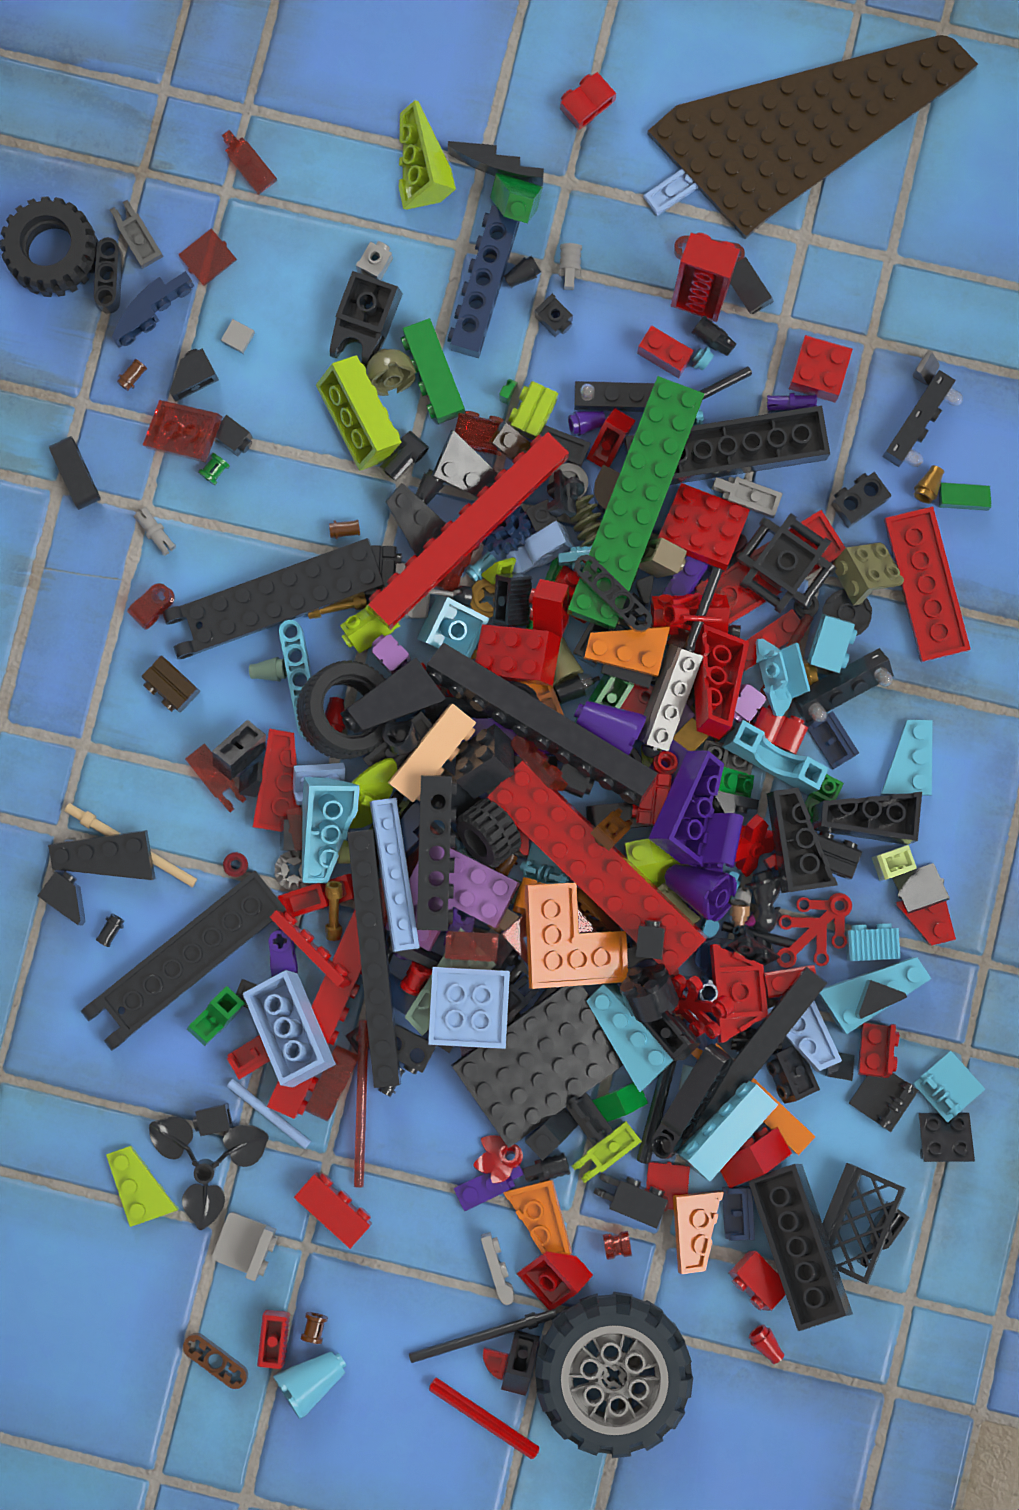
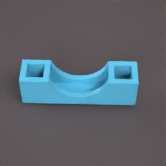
[723,720,829,795]

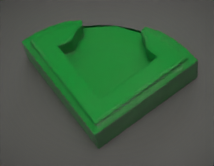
[499,379,518,405]

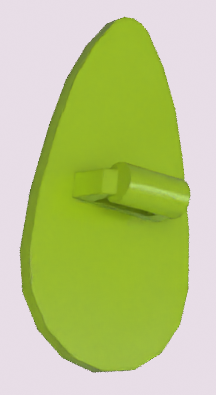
[349,758,397,829]

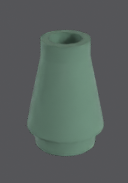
[249,657,287,682]

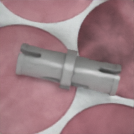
[134,507,176,556]

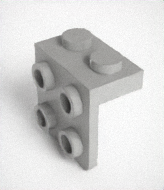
[212,1212,278,1281]

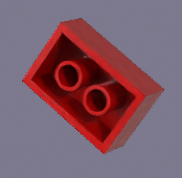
[475,624,561,686]

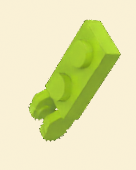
[571,1121,642,1183]

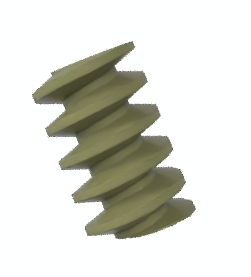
[570,494,601,547]

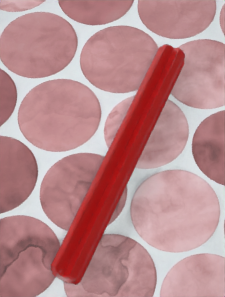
[429,1378,539,1459]

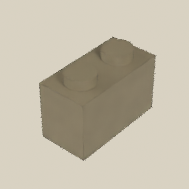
[638,538,687,578]

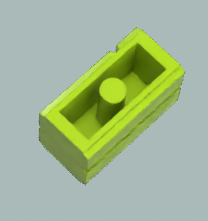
[508,381,558,440]

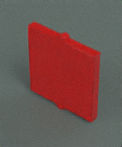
[646,1161,690,1211]

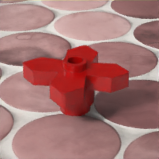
[735,814,775,877]

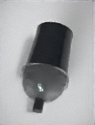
[553,673,600,704]

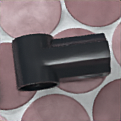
[380,431,429,482]

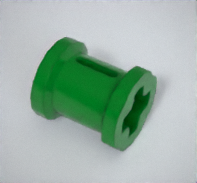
[198,452,230,485]

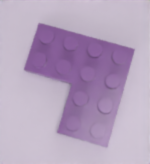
[385,846,520,951]

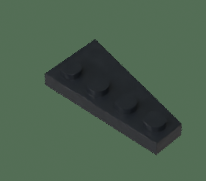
[48,830,156,880]

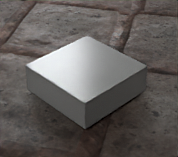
[221,319,255,353]

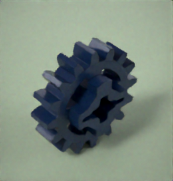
[482,506,532,555]

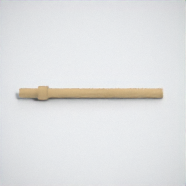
[64,803,198,888]

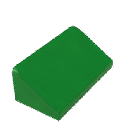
[939,483,991,511]

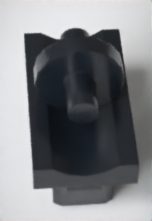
[547,469,585,518]

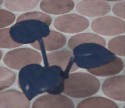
[627,938,734,1051]

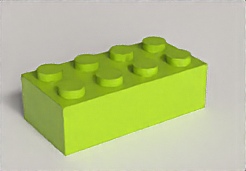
[316,355,401,471]

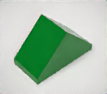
[592,1082,648,1122]

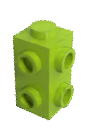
[340,605,400,654]

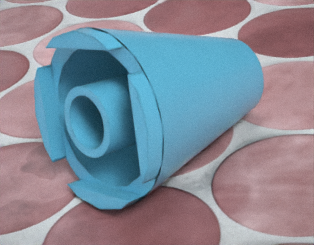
[273,1351,347,1419]

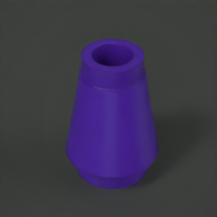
[568,411,606,436]

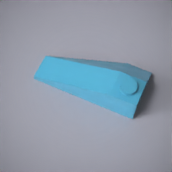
[302,777,360,883]

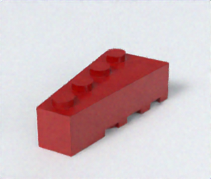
[694,624,749,740]

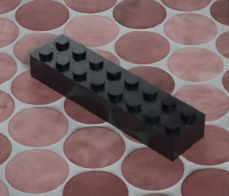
[624,405,830,485]

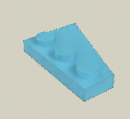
[880,720,933,796]

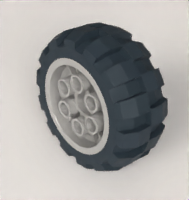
[535,1292,693,1458]

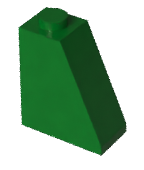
[490,173,543,224]

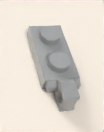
[712,477,782,518]

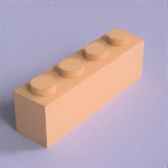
[388,704,476,802]

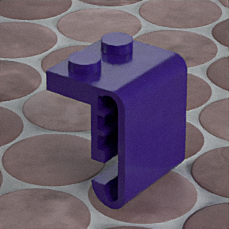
[688,813,744,872]

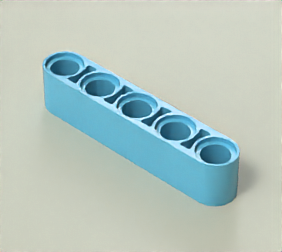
[279,620,312,741]

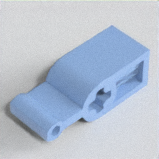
[506,521,574,574]

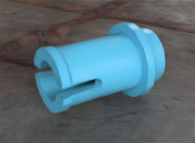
[466,551,497,582]

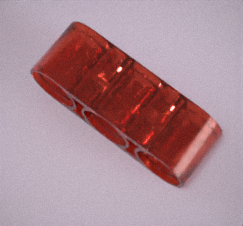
[305,1045,360,1122]

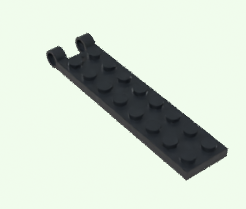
[162,538,385,659]
[80,871,287,1051]

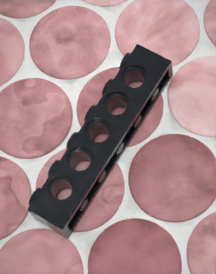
[417,775,457,931]

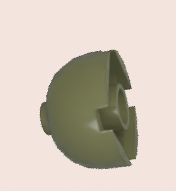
[366,349,416,396]

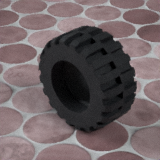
[0,196,98,297]

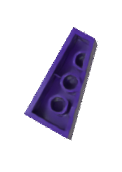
[648,751,724,865]

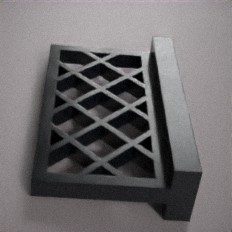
[822,1163,906,1284]

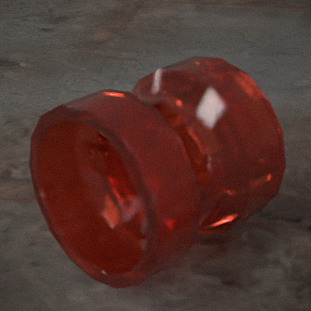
[603,1231,632,1260]

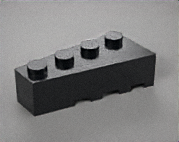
[766,788,838,893]
[812,792,922,845]

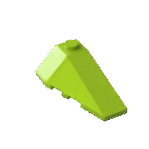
[399,100,456,210]
[623,838,693,888]

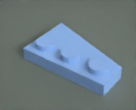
[767,1001,842,1072]

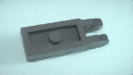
[110,200,164,269]

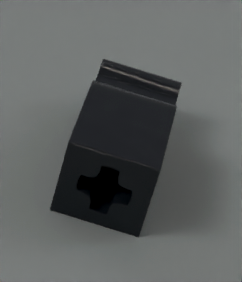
[857,1201,910,1268]

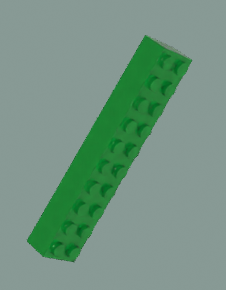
[567,376,705,631]

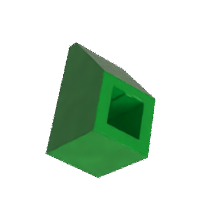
[718,767,755,798]

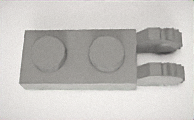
[481,1232,515,1306]

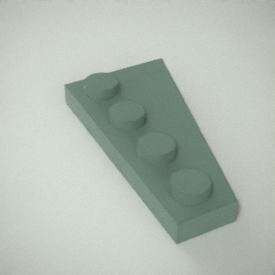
[405,928,496,1036]

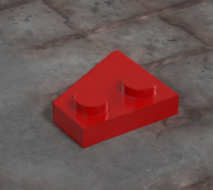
[895,901,956,946]

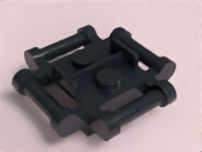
[734,513,837,613]

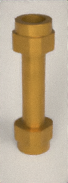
[308,593,367,619]
[325,881,343,941]

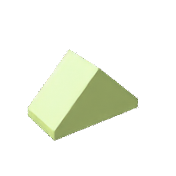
[871,845,917,881]

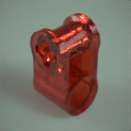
[127,583,175,630]

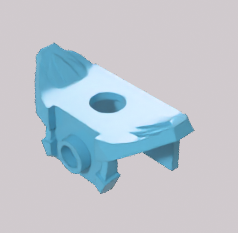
[755,639,810,716]

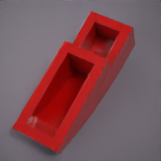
[278,873,354,917]

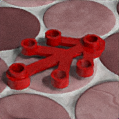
[776,893,852,968]
[671,974,734,1039]

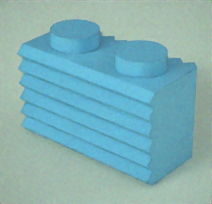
[845,923,900,961]

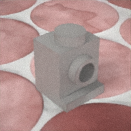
[356,241,393,280]

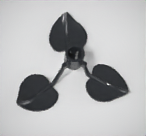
[149,1117,269,1230]

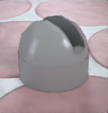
[730,887,752,906]

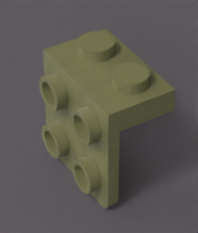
[832,543,904,605]

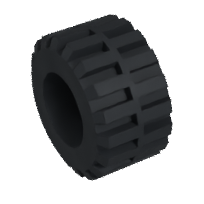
[456,799,522,868]

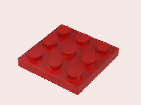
[658,483,750,571]

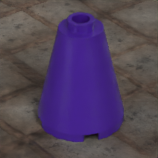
[573,701,646,755]
[664,864,737,922]

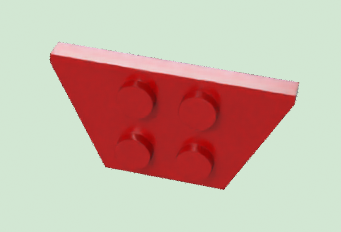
[710,944,768,1043]

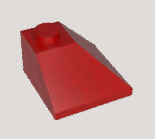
[516,1251,593,1310]

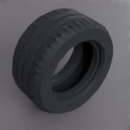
[296,660,396,760]

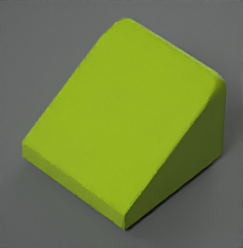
[481,557,516,585]

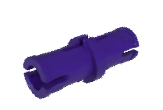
[767,393,817,411]

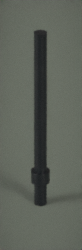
[409,1309,557,1363]

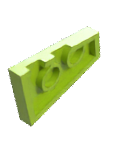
[106,1145,179,1227]

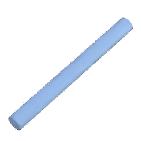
[226,1079,311,1149]

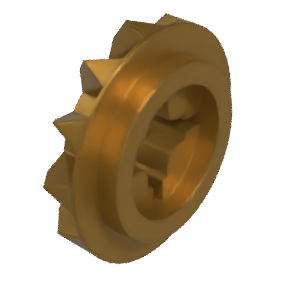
[470,578,495,618]

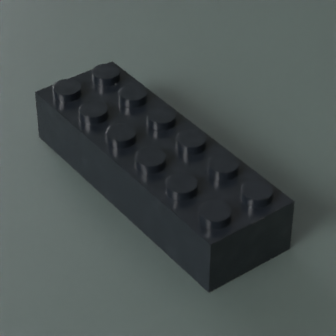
[748,1164,853,1331]

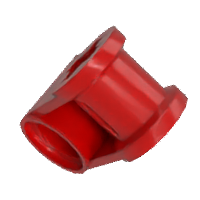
[400,961,432,996]

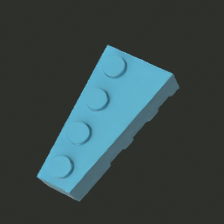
[818,957,931,1034]
[587,983,673,1092]
[676,1081,778,1181]

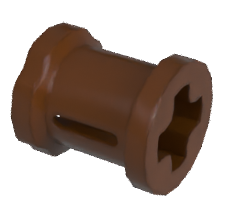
[300,1312,328,1344]

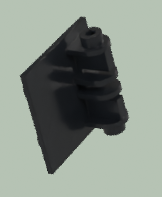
[849,1073,919,1132]
[919,1113,975,1162]

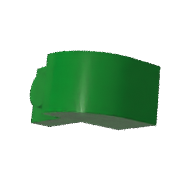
[187,986,245,1046]

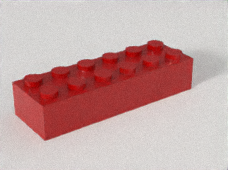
[671,232,740,322]

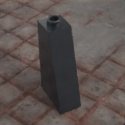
[340,658,446,734]

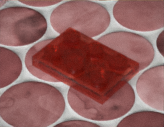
[143,400,223,463]

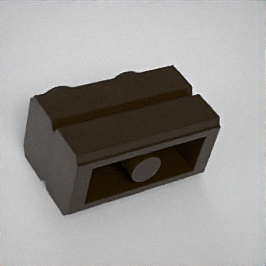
[142,655,200,713]

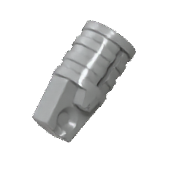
[559,243,582,290]

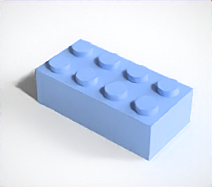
[243,970,336,1088]

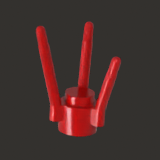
[662,593,723,631]

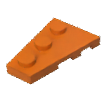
[503,1179,572,1255]

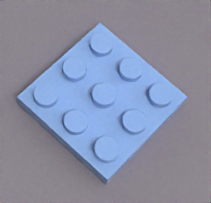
[428,967,510,1049]

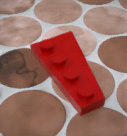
[252,729,300,832]

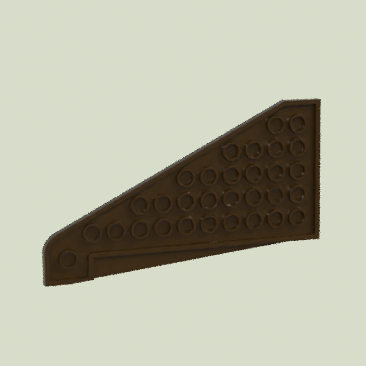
[647,35,978,239]

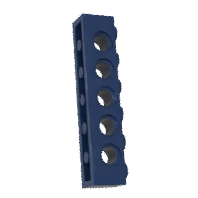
[447,206,520,358]

